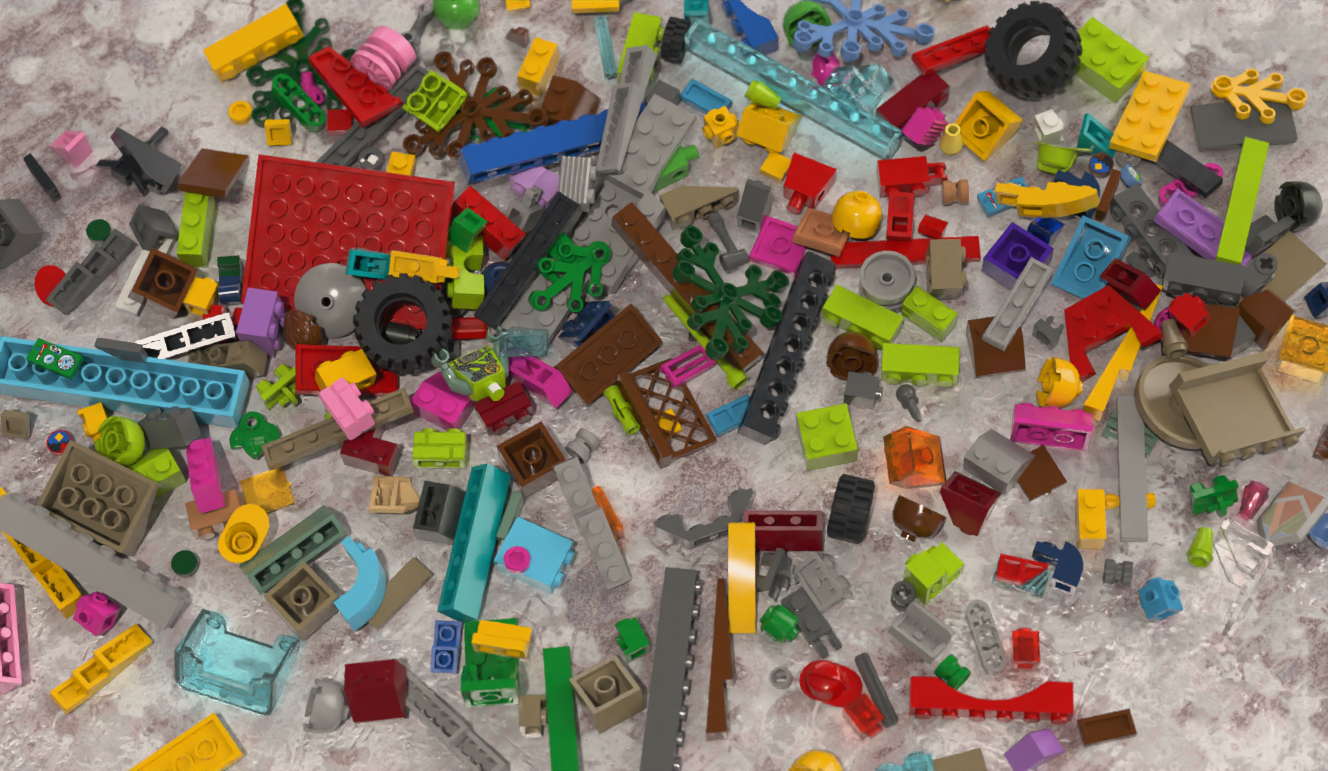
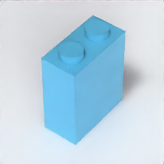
[494,516,576,595]

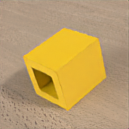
[183,277,219,317]

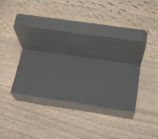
[129,204,178,251]
[1245,215,1295,257]

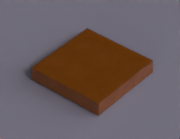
[1182,304,1240,359]

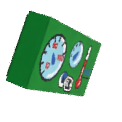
[26,338,84,381]

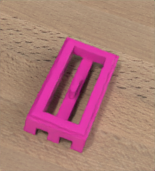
[660,345,716,389]

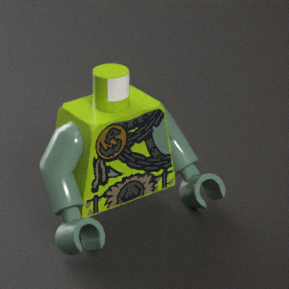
[431,326,509,401]

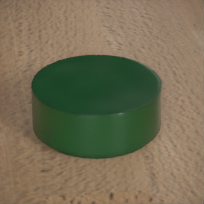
[86,219,112,245]
[171,550,199,578]

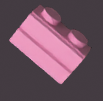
[318,378,375,440]

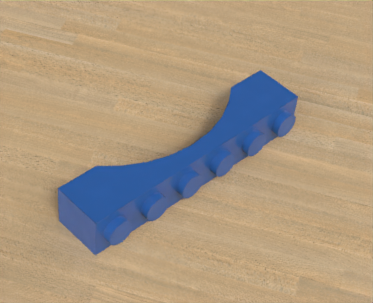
[721,0,779,60]

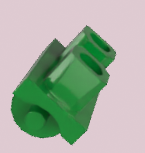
[1190,475,1239,518]

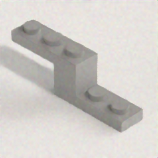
[552,456,632,590]

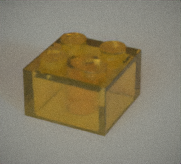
[1273,315,1328,386]

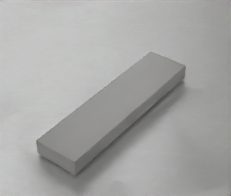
[982,257,1053,352]

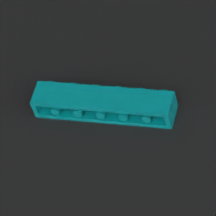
[437,463,511,622]

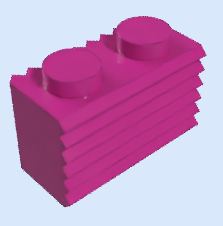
[901,106,949,146]

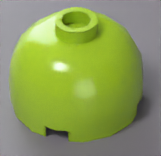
[95,416,145,467]

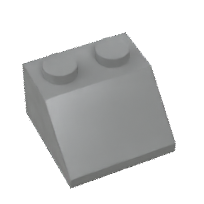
[963,429,1035,496]

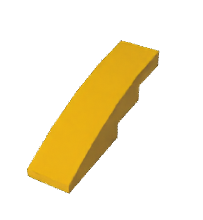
[728,522,756,633]
[50,624,152,715]

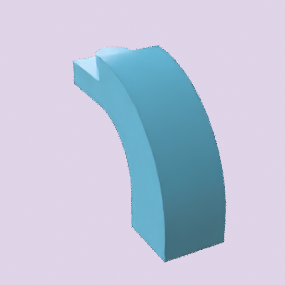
[333,536,386,631]

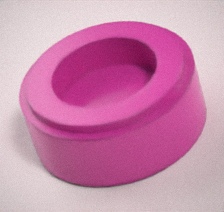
[504,546,531,574]

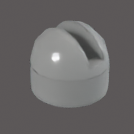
[769,667,792,690]

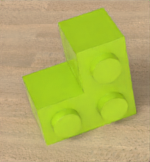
[903,542,964,606]

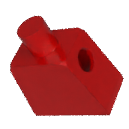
[783,152,837,214]

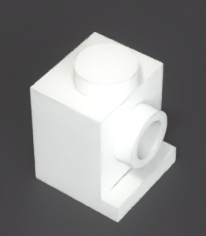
[1032,109,1064,145]

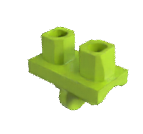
[256,363,298,411]

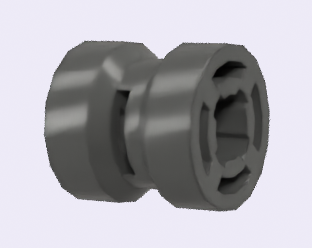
[1103,558,1133,588]

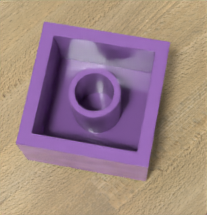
[236,288,286,358]

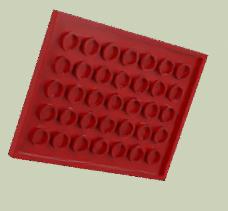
[241,154,455,330]

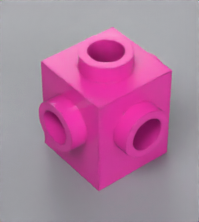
[73,591,121,637]

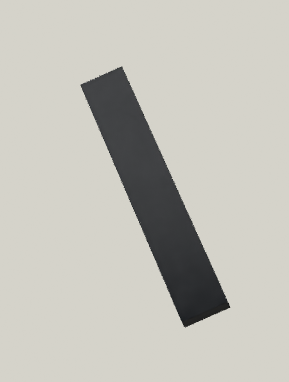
[474,192,581,330]

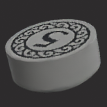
[1115,151,1141,168]

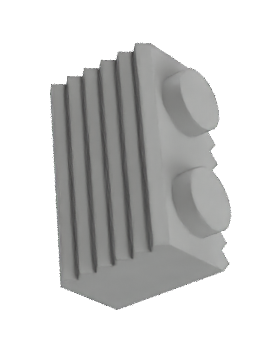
[558,156,597,212]

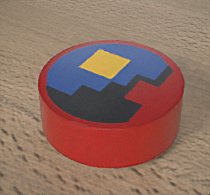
[46,430,73,457]

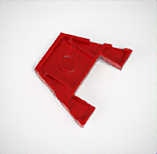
[1064,285,1164,382]

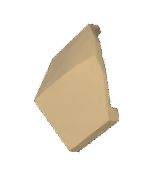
[368,476,420,513]

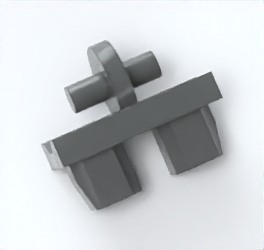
[755,548,799,602]

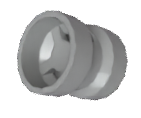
[564,428,600,464]

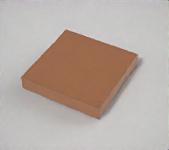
[792,208,850,257]

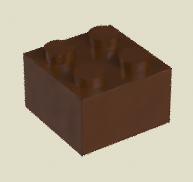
[128,247,198,319]
[497,421,566,498]

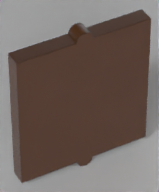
[1017,445,1067,502]

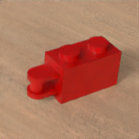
[876,156,948,198]

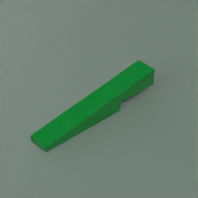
[543,646,579,771]

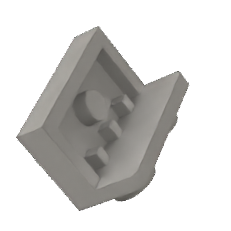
[888,600,955,665]

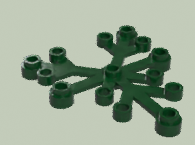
[246,0,357,127]
[672,225,789,360]

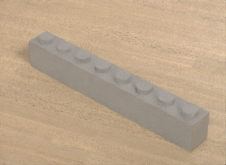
[0,492,187,629]

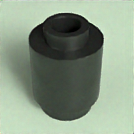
[381,321,420,345]

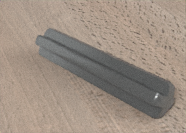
[855,653,898,728]

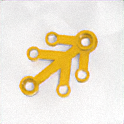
[1210,69,1307,124]

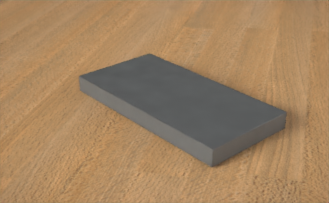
[1190,100,1298,152]

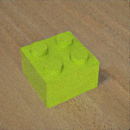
[796,403,858,471]

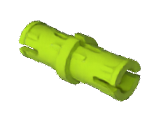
[604,385,641,436]

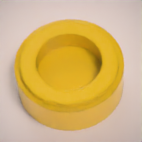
[228,101,253,126]

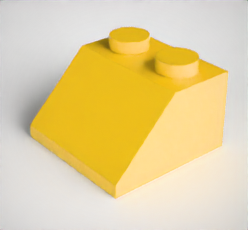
[955,91,1024,161]
[736,103,802,153]

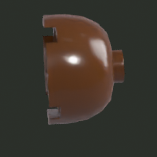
[826,332,877,381]
[892,495,946,542]

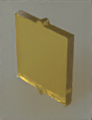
[239,466,295,514]

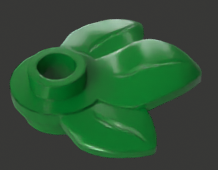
[229,411,280,460]

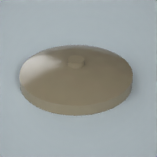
[1135,355,1209,449]

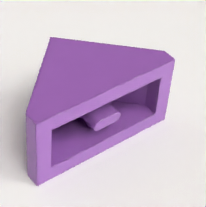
[1004,728,1065,771]

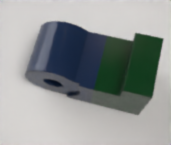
[217,255,244,305]

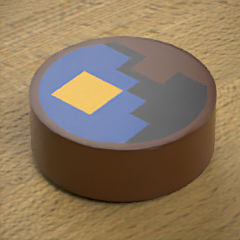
[1088,153,1114,178]

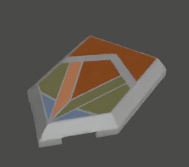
[1257,482,1328,551]

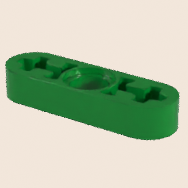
[271,74,326,132]

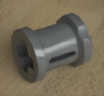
[890,581,915,612]

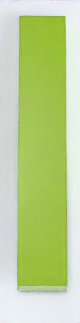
[1215,137,1269,265]

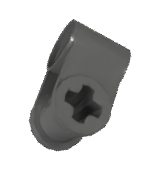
[1241,253,1278,297]

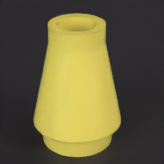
[939,123,963,155]

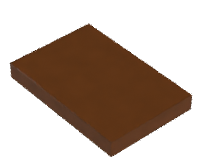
[178,148,249,198]

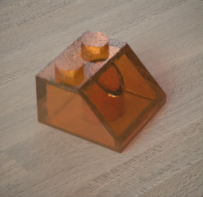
[883,426,947,489]

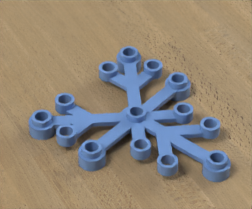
[793,0,935,62]

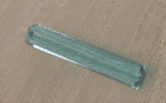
[594,15,617,80]

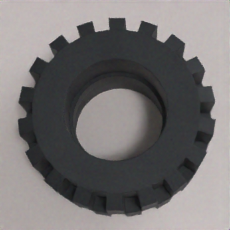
[827,474,875,544]

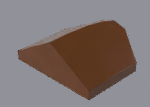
[1237,289,1295,350]

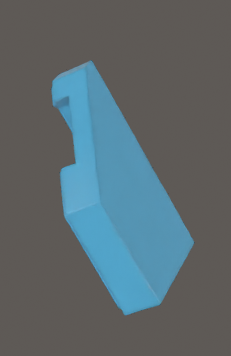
[706,394,750,438]

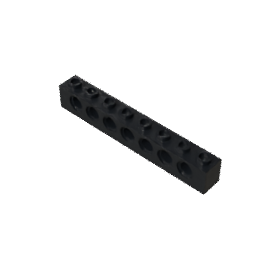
[737,251,835,445]

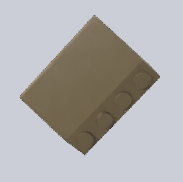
[36,440,159,557]

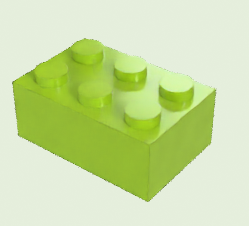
[1073,17,1150,104]

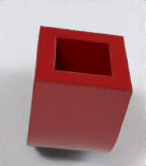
[886,191,914,241]

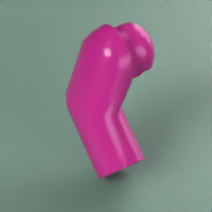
[301,71,325,105]

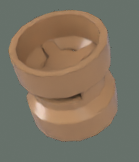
[942,179,969,205]

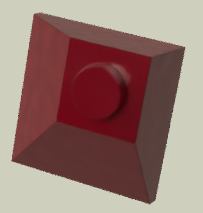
[939,471,1001,536]

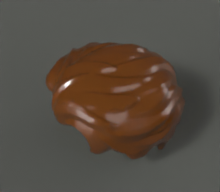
[284,310,323,350]

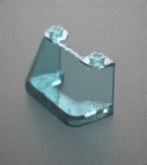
[174,609,300,716]

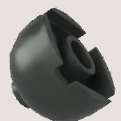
[1274,181,1323,231]

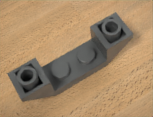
[654,488,754,550]

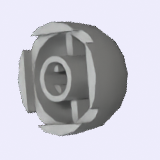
[303,679,349,734]

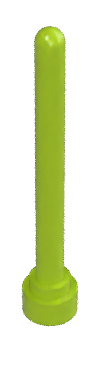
[663,294,749,391]

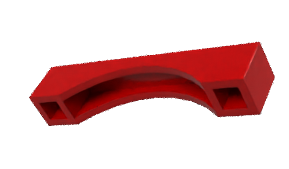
[909,676,1074,725]

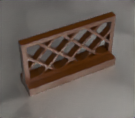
[616,358,717,469]

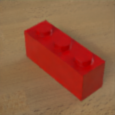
[451,185,526,262]

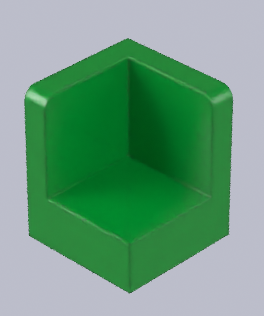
[448,208,487,253]

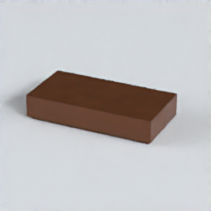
[1094,169,1121,224]
[1076,708,1137,748]

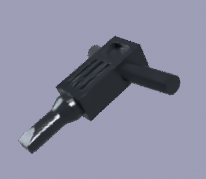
[96,126,169,197]

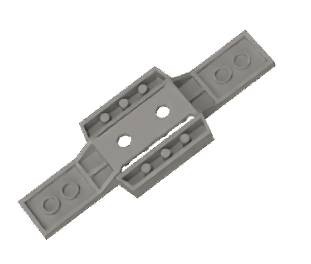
[496,94,697,359]

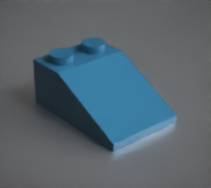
[1051,216,1132,299]

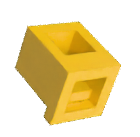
[77,402,109,444]

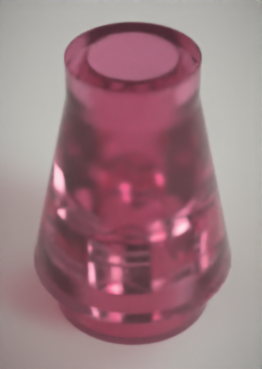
[1237,480,1270,521]

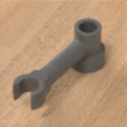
[401,3,434,57]
[708,211,749,273]

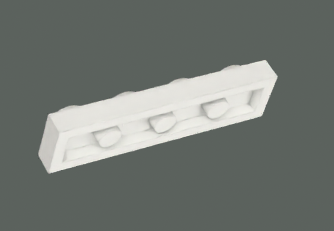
[114,229,179,318]

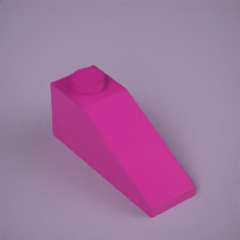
[507,347,573,409]

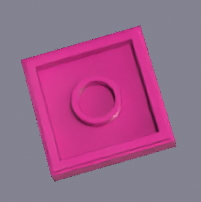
[749,216,808,276]

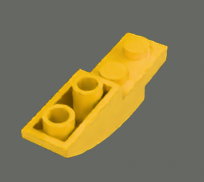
[995,182,1099,218]

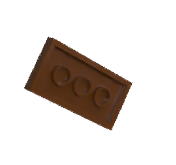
[554,303,663,406]

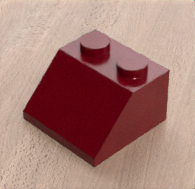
[344,659,407,724]

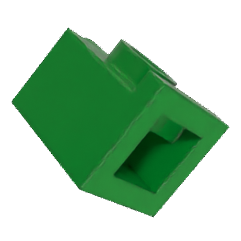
[615,617,651,664]

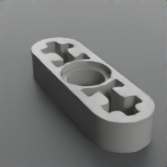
[965,600,1007,675]

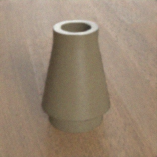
[1161,319,1188,359]

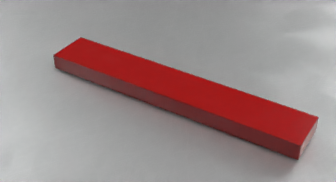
[830,236,981,269]

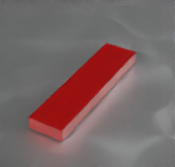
[911,25,991,76]

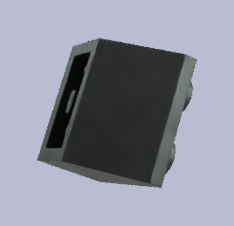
[413,481,466,546]

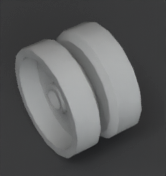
[858,250,915,313]

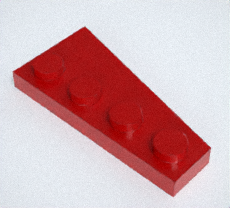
[309,46,403,128]

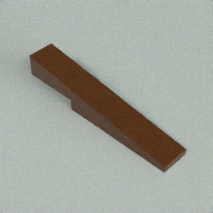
[706,578,734,741]

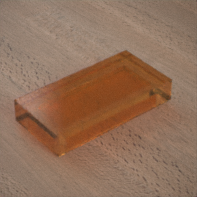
[591,485,624,541]

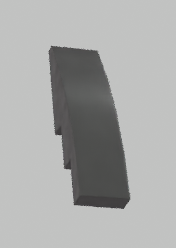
[46,228,136,315]

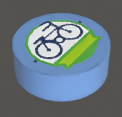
[1120,164,1143,187]

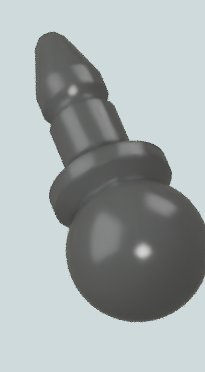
[896,384,921,422]

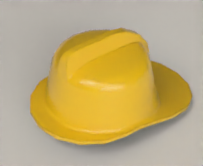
[218,504,270,563]

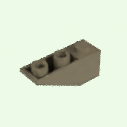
[659,186,739,230]
[188,340,268,378]

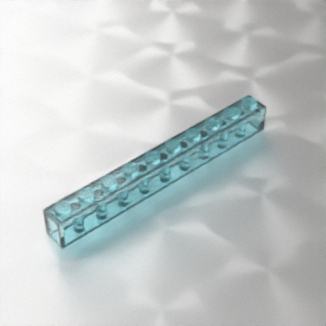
[685,18,903,160]

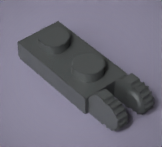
[780,587,842,659]

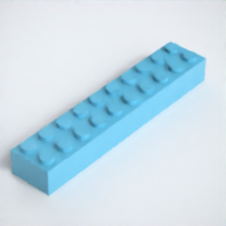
[0,336,250,428]

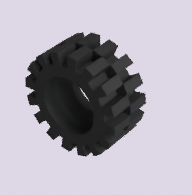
[660,16,691,63]

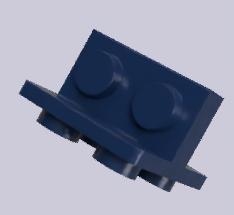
[558,301,615,348]

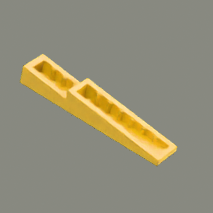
[1082,284,1163,421]
[0,487,82,619]

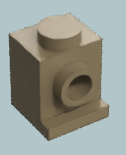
[519,695,547,738]

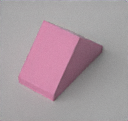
[49,130,93,169]

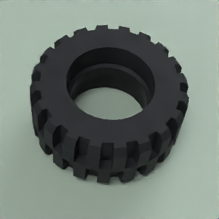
[984,1,1082,99]
[353,273,453,375]

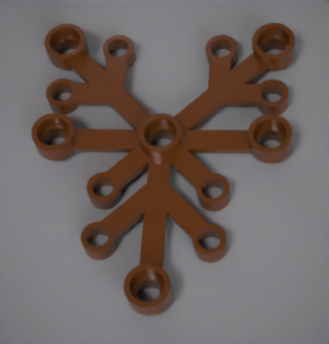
[403,51,549,162]

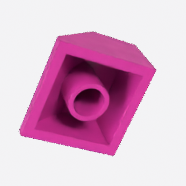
[410,371,478,431]

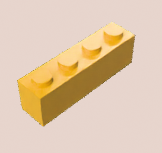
[203,4,304,82]

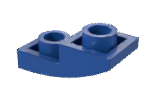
[430,620,463,674]

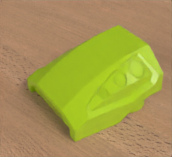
[402,70,468,133]

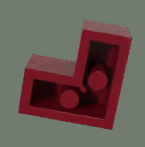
[340,424,401,476]

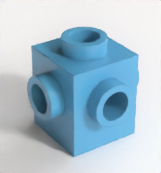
[1138,577,1184,621]

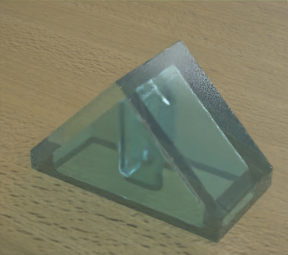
[499,327,548,357]

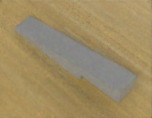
[597,45,657,174]
[406,670,509,771]

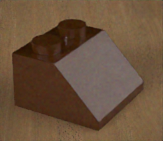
[539,75,601,127]
[966,316,1026,379]

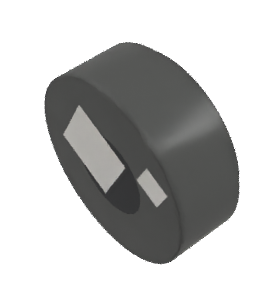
[358,147,384,171]

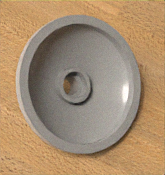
[294,263,366,338]

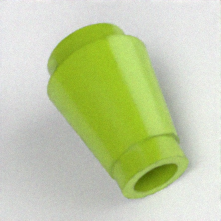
[744,80,782,110]
[1187,527,1214,568]

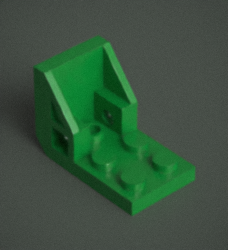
[460,618,520,708]

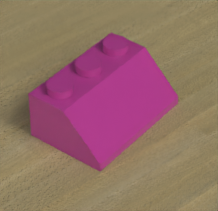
[1010,403,1093,452]

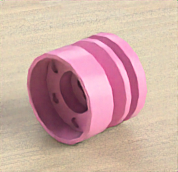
[351,26,416,90]

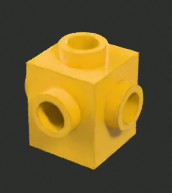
[702,106,739,149]

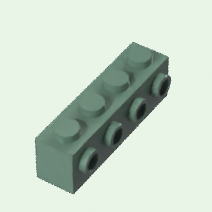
[239,505,346,595]

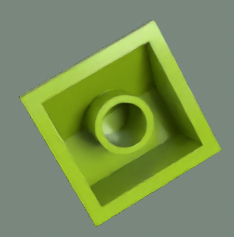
[126,448,187,500]

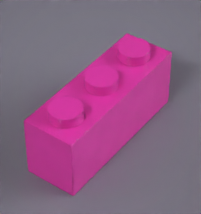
[186,438,225,514]

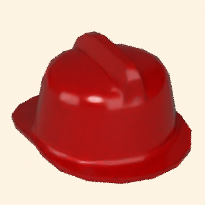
[799,660,863,708]

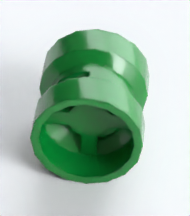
[934,654,972,690]

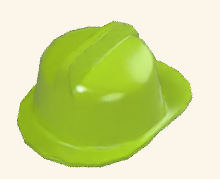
[1033,142,1092,174]

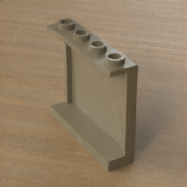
[1169,352,1306,465]

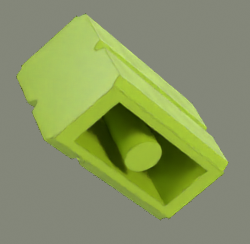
[901,286,958,343]
[412,428,468,468]

